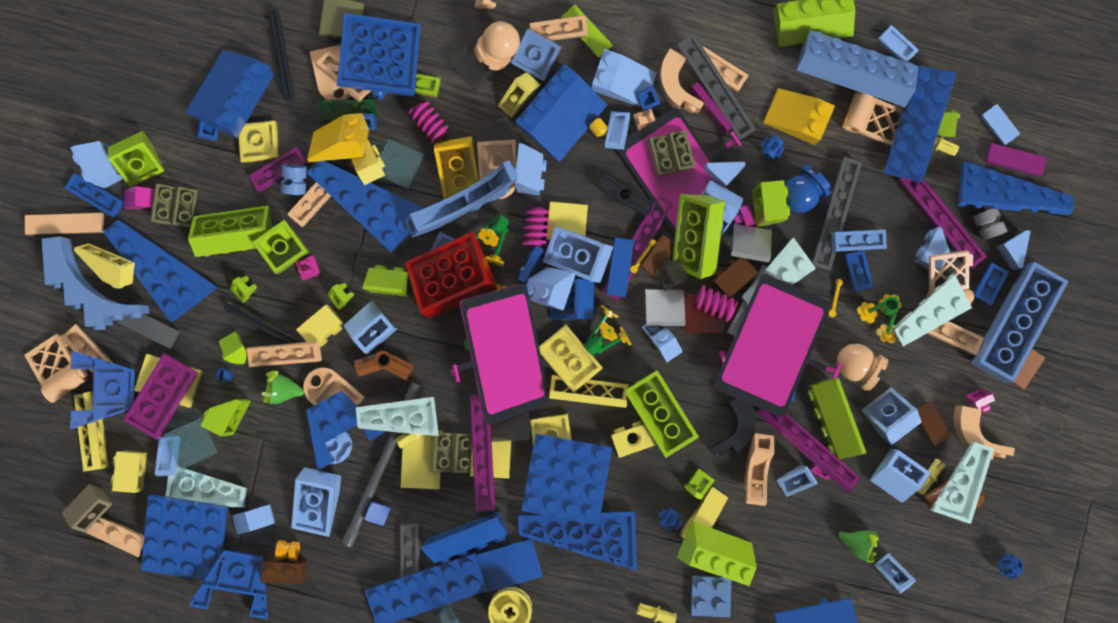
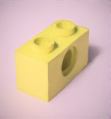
[611,420,656,458]

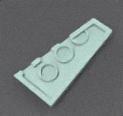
[741,237,816,306]
[892,274,972,346]
[356,397,439,436]
[931,442,994,524]
[166,466,247,508]

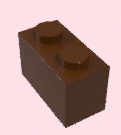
[711,256,758,299]
[261,559,307,584]

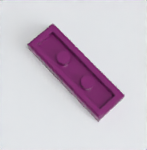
[690,83,732,135]
[985,143,1047,177]
[248,147,308,193]

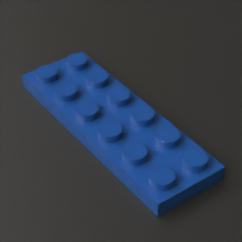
[884,65,956,183]
[365,552,488,623]

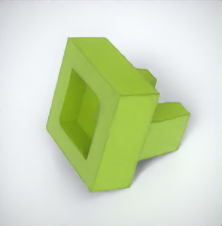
[230,276,257,303]
[327,283,354,310]

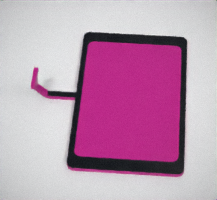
[617,108,743,234]
[714,274,842,417]
[450,284,550,425]

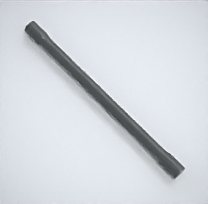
[341,382,422,547]

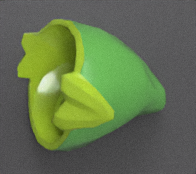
[262,371,304,404]
[838,530,879,563]

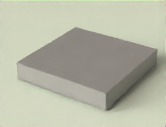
[731,224,772,262]
[645,289,686,326]

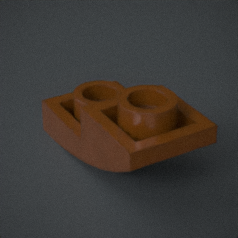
[916,401,952,446]

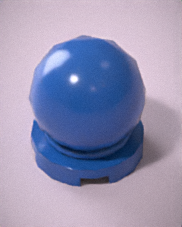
[784,164,832,213]

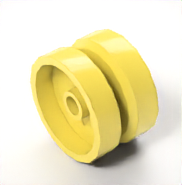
[488,586,532,623]

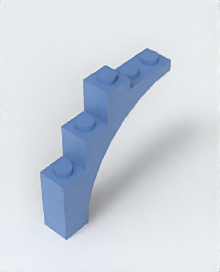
[404,160,518,238]
[42,237,149,330]

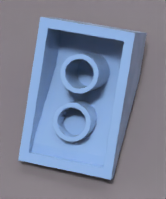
[592,49,657,108]
[515,143,547,195]
[543,226,613,283]
[292,467,341,537]

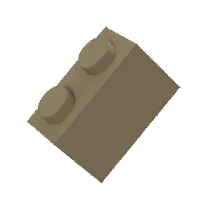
[62,484,112,533]

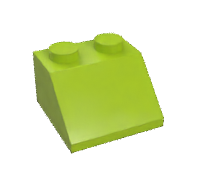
[108,131,164,187]
[752,180,790,227]
[252,220,310,274]
[363,265,409,297]
[201,399,251,437]

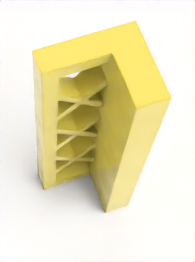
[549,375,628,408]
[74,392,109,472]

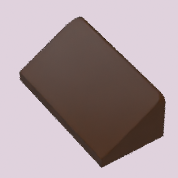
[640,235,674,278]

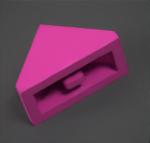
[124,186,154,209]

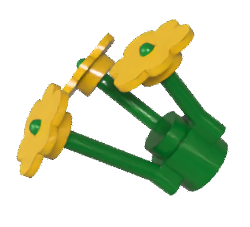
[464,214,509,267]
[857,294,901,343]
[583,304,632,356]

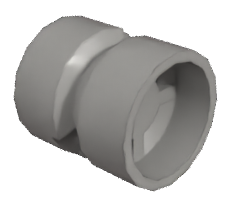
[973,208,1007,241]

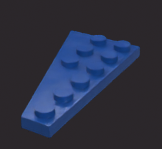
[307,161,424,252]
[958,161,1074,215]
[103,220,219,322]
[518,511,637,571]

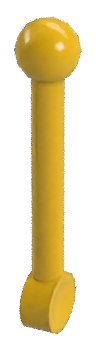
[630,240,657,274]
[828,279,843,318]

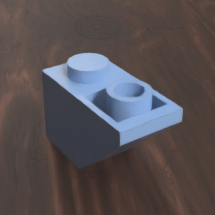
[915,227,950,273]
[642,324,682,362]

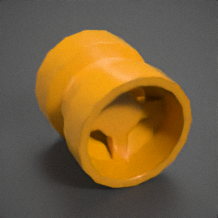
[275,540,300,561]

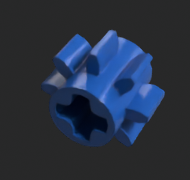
[760,135,785,159]
[658,507,683,532]
[998,554,1024,579]

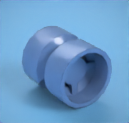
[281,164,307,195]

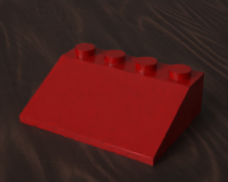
[405,232,498,319]

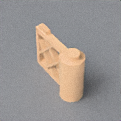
[842,91,904,147]
[926,250,974,305]
[25,334,88,403]

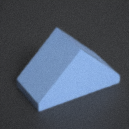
[704,162,745,187]
[997,230,1030,270]
[776,465,817,497]
[232,504,275,534]
[874,553,916,594]

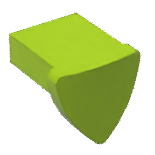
[937,108,960,137]
[219,331,247,364]
[683,469,715,500]

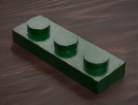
[318,98,377,121]

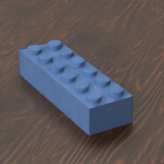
[797,30,918,107]
[971,262,1069,383]

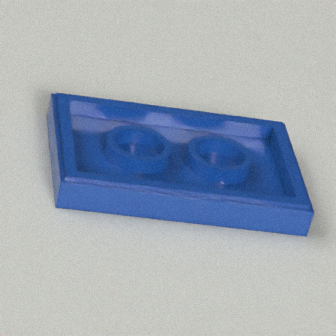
[476,539,543,593]

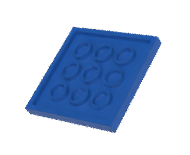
[337,13,421,96]
[521,434,612,525]
[141,494,228,580]

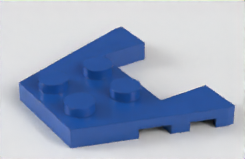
[69,351,135,429]
[306,391,386,470]
[189,549,268,619]

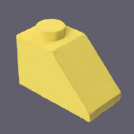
[498,72,540,118]

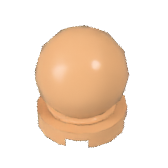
[474,21,520,70]
[837,343,888,391]

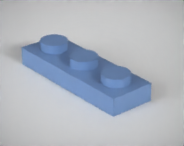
[831,230,887,252]

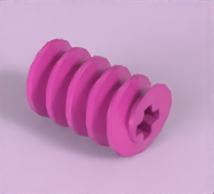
[409,101,449,144]
[522,206,550,247]
[694,285,738,322]

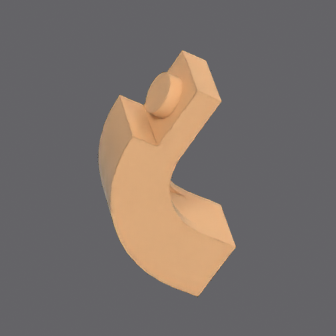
[659,49,704,114]
[953,406,1015,460]
[744,433,774,506]

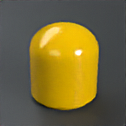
[589,118,608,138]

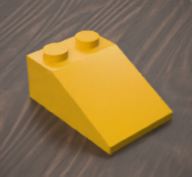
[763,88,835,145]
[307,113,369,162]
[434,137,479,200]

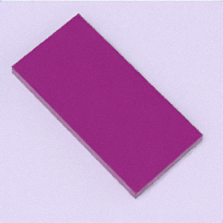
[123,353,199,440]

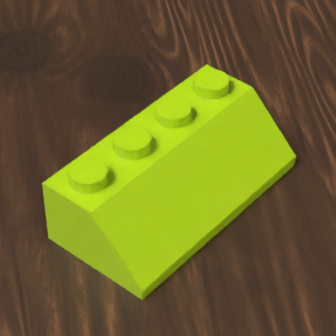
[773,0,855,48]
[672,194,725,279]
[188,206,273,257]
[624,370,699,458]
[807,378,866,459]
[676,520,757,586]

